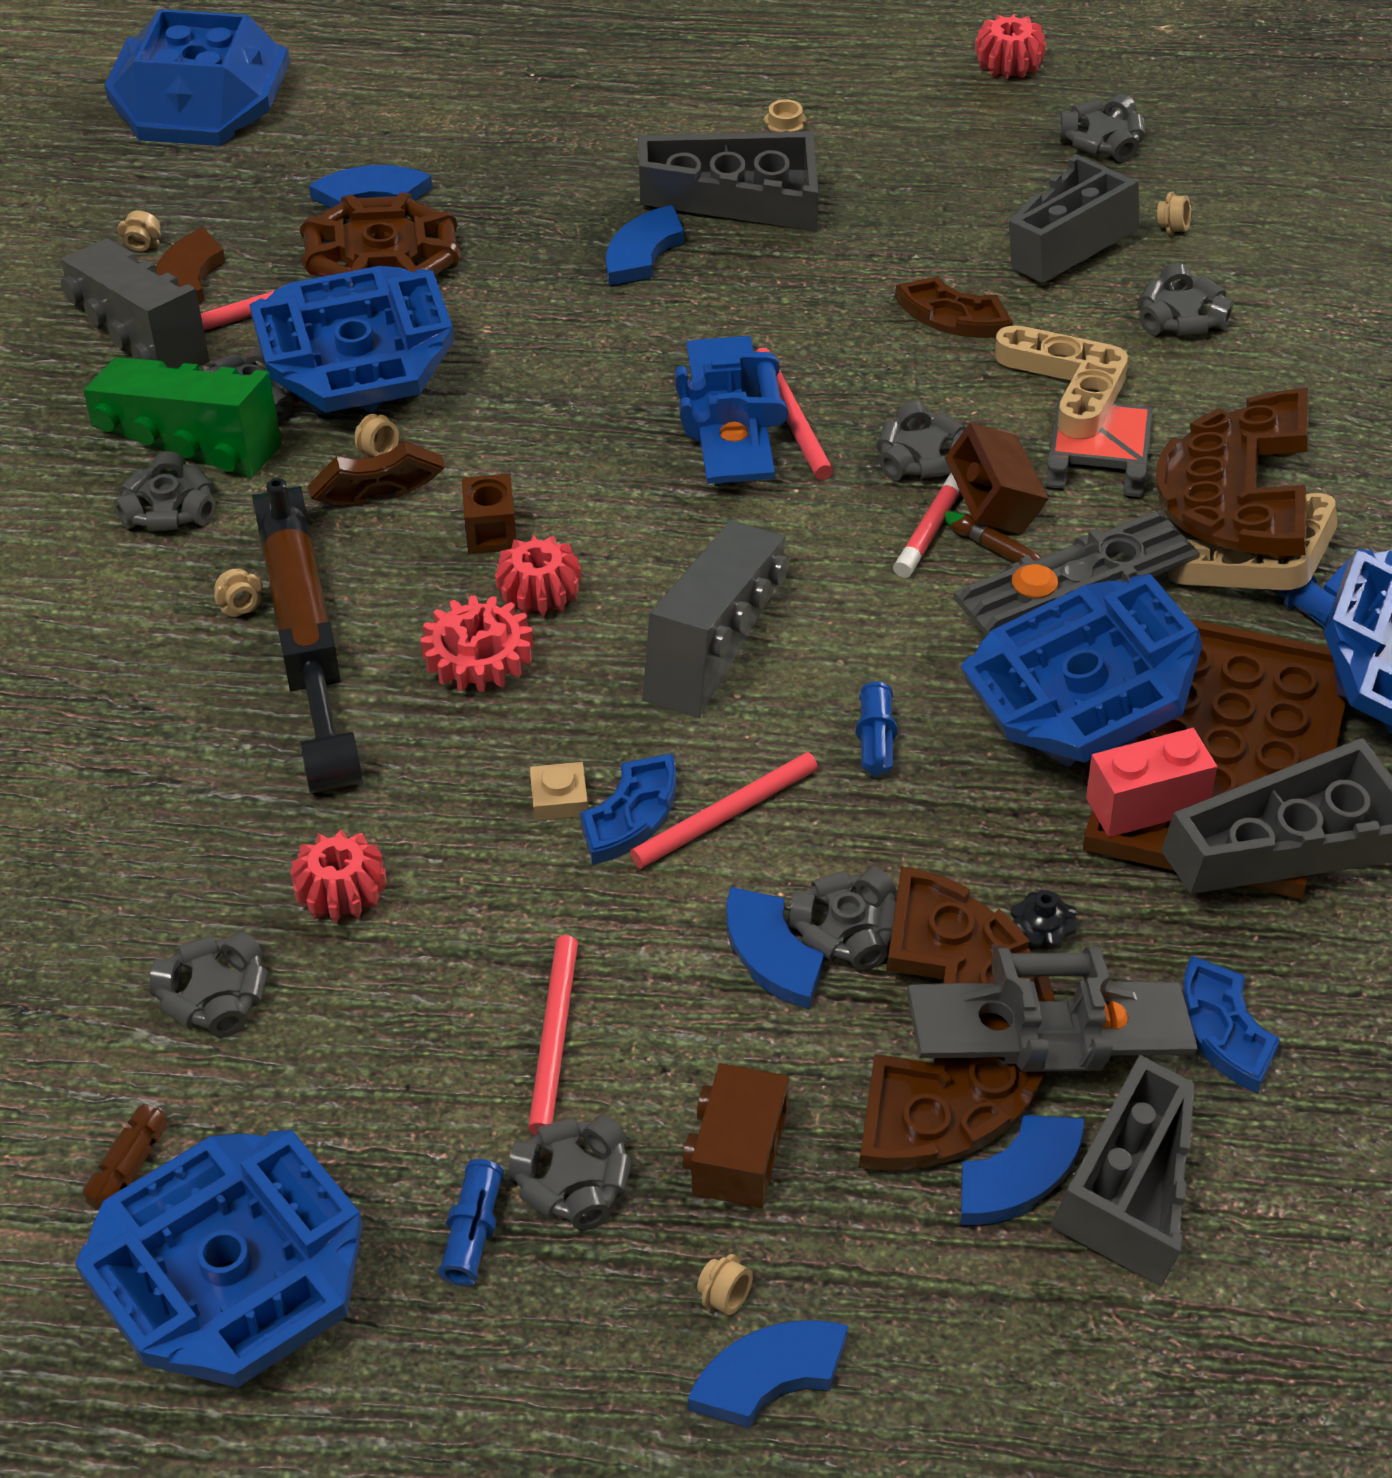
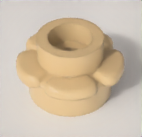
[764,99,806,132]
[1157,192,1191,236]
[118,210,161,252]
[355,414,399,458]
[214,569,263,617]
[697,1254,753,1315]

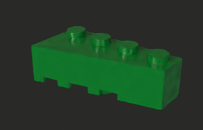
[83,357,282,479]

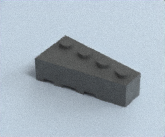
[638,131,818,231]
[61,238,210,369]
[642,520,789,718]
[1161,738,1392,894]

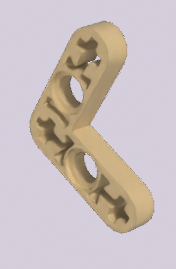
[995,325,1128,439]
[1167,493,1338,590]

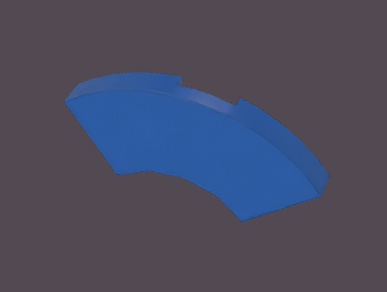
[309,165,432,208]
[606,205,684,285]
[580,753,676,865]
[726,887,824,1009]
[1182,955,1280,1093]
[960,1115,1084,1225]
[688,1320,848,1428]

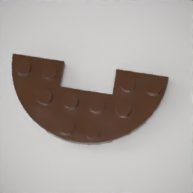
[1156,388,1309,560]
[858,866,1055,1170]

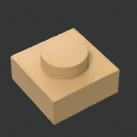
[530,762,588,821]

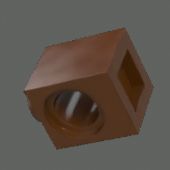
[462,474,516,554]

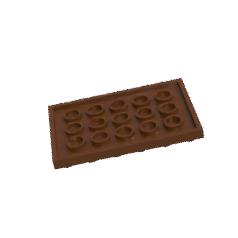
[1083,619,1346,899]

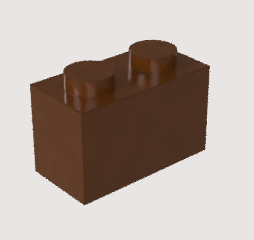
[945,422,1049,535]
[682,1063,789,1208]

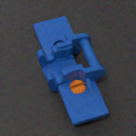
[675,336,788,485]

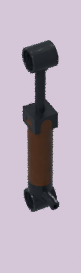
[252,478,363,794]

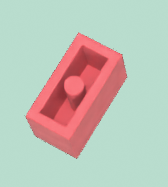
[1086,727,1217,838]

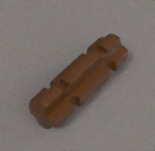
[83,1104,167,1210]

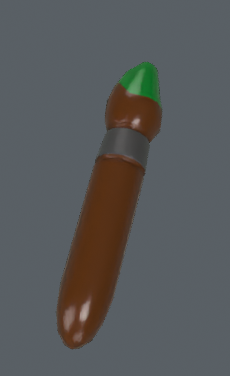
[945,511,1042,563]

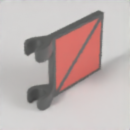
[1046,398,1153,497]

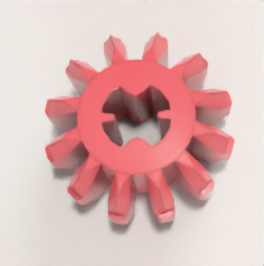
[975,14,1046,80]
[495,534,581,618]
[290,828,387,924]

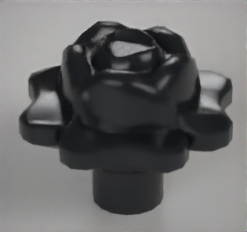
[1010,890,1078,947]

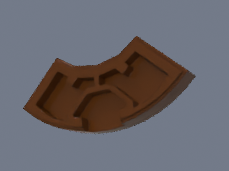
[156,227,225,303]
[895,276,1013,338]
[308,441,445,505]

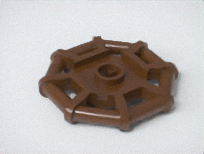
[300,192,462,276]

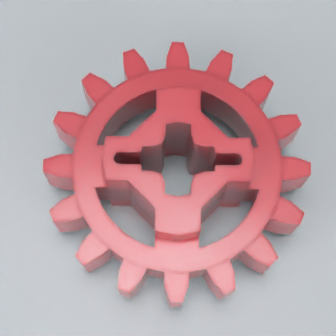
[420,595,534,692]

